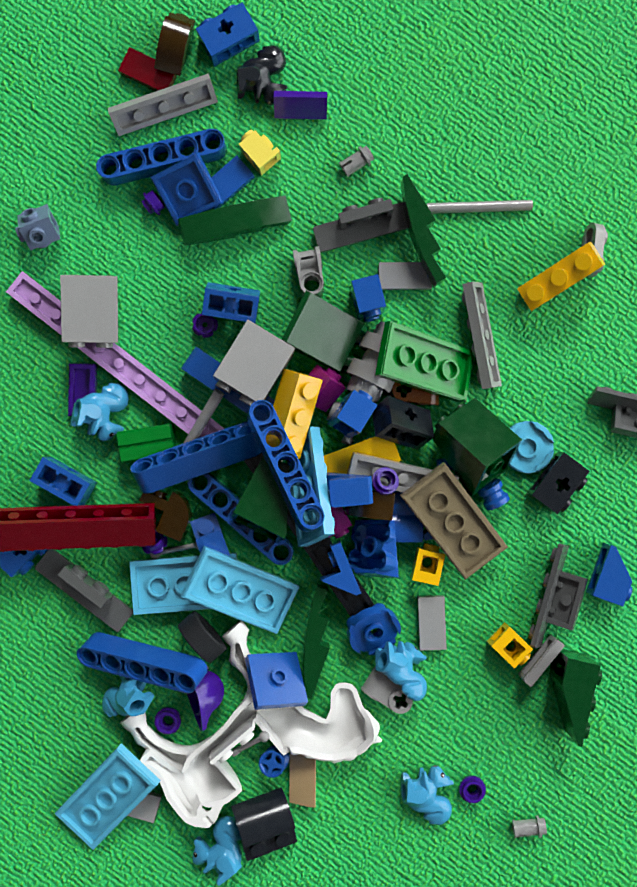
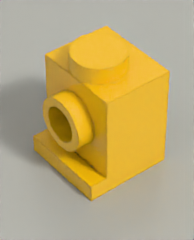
[410,543,445,586]
[487,622,533,669]

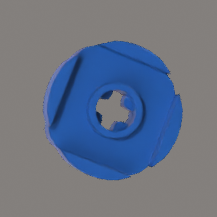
[347,603,401,655]

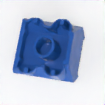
[348,520,400,579]

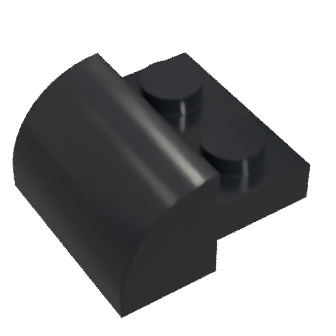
[231,787,297,862]

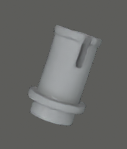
[339,146,374,177]
[512,815,547,838]

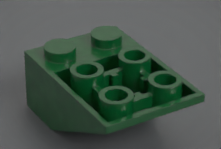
[549,649,602,747]

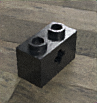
[372,396,434,450]
[526,452,590,514]

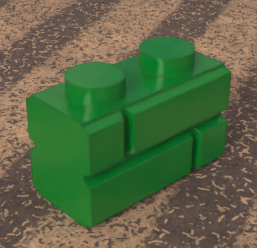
[116,424,177,468]

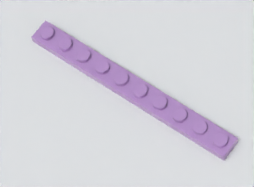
[6,271,225,438]

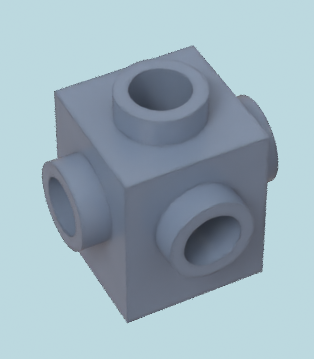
[15,204,60,250]

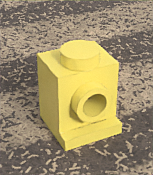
[239,130,281,176]

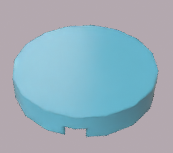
[509,421,554,473]

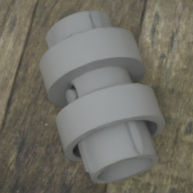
[346,322,394,403]

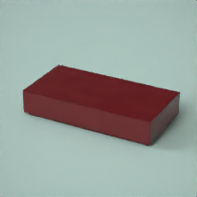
[118,47,177,91]

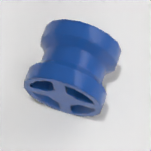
[478,479,510,510]
[259,745,290,778]

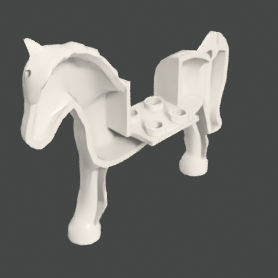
[120,620,382,828]

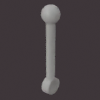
[150,541,199,559]
[232,731,270,757]

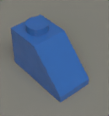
[586,543,632,606]

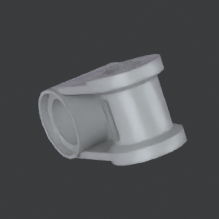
[293,246,324,297]
[361,666,413,714]

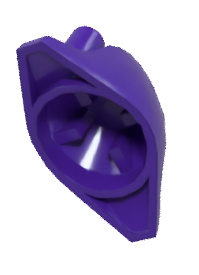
[186,667,224,731]

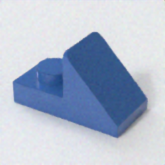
[326,472,373,508]
[190,513,230,556]
[320,540,361,595]

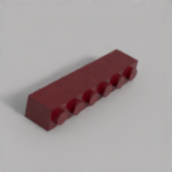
[0,503,156,552]

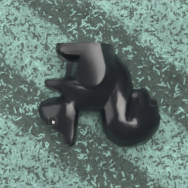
[237,45,287,105]

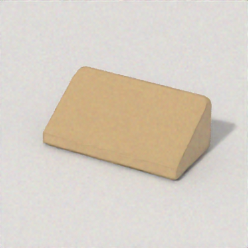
[289,753,316,808]

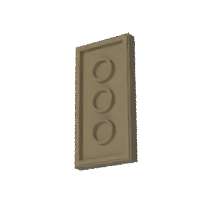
[400,462,508,580]

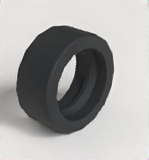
[178,611,227,663]

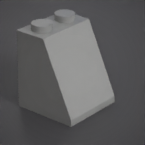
[60,274,118,348]
[213,320,295,407]

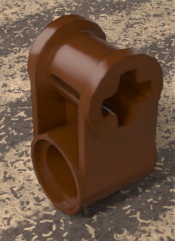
[388,382,439,405]

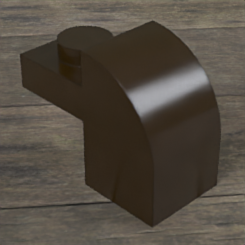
[154,12,196,76]
[139,490,192,542]
[344,490,395,521]

